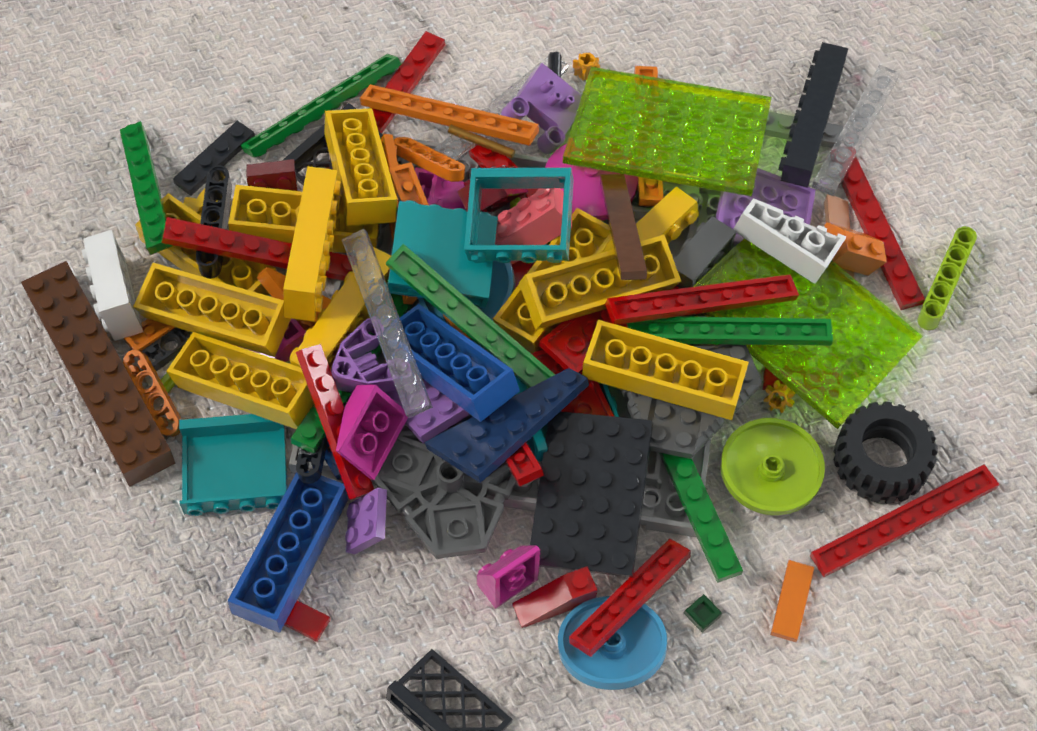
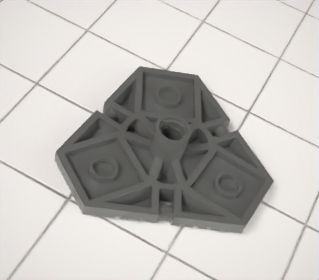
[621,344,762,459]
[372,424,516,559]

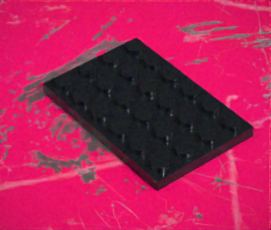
[530,411,653,577]

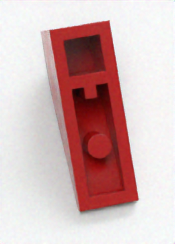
[512,566,597,628]

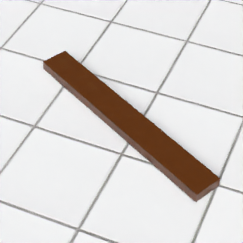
[600,174,647,280]

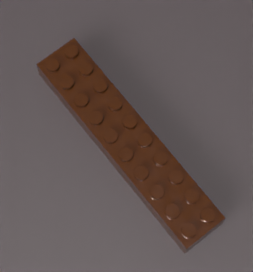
[21,261,176,487]

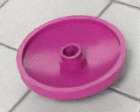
[545,138,638,221]

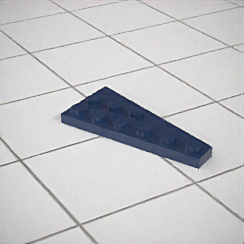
[424,368,589,483]

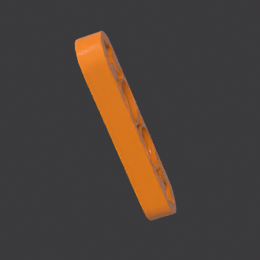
[394,137,465,182]
[123,350,182,437]

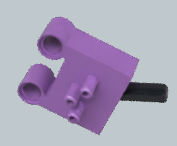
[501,51,588,154]

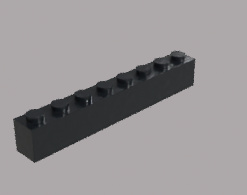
[778,42,849,188]

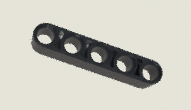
[196,165,232,279]

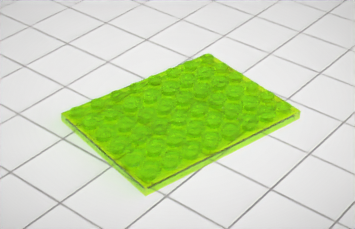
[563,67,772,196]
[693,238,923,429]

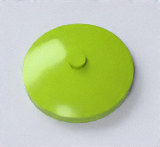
[720,418,825,516]

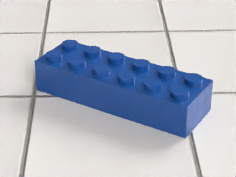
[382,304,520,422]
[227,470,349,633]

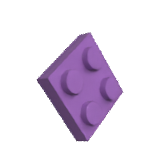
[345,487,387,555]

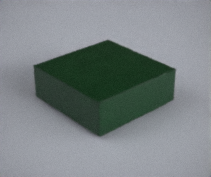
[684,594,722,633]

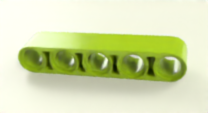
[917,226,977,331]

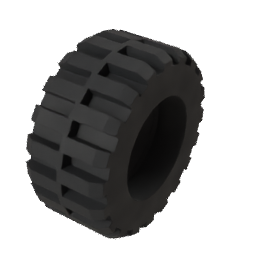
[833,401,938,504]

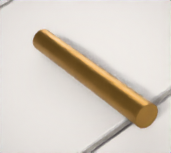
[448,124,516,158]

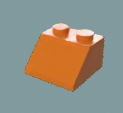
[824,222,887,276]

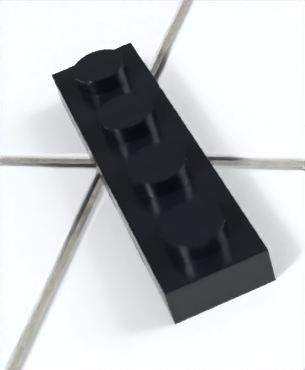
[173,120,255,196]

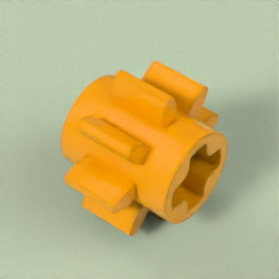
[573,52,600,81]
[763,380,796,413]

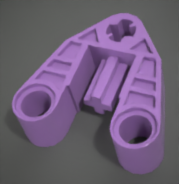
[331,318,412,393]

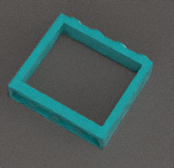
[464,168,574,263]

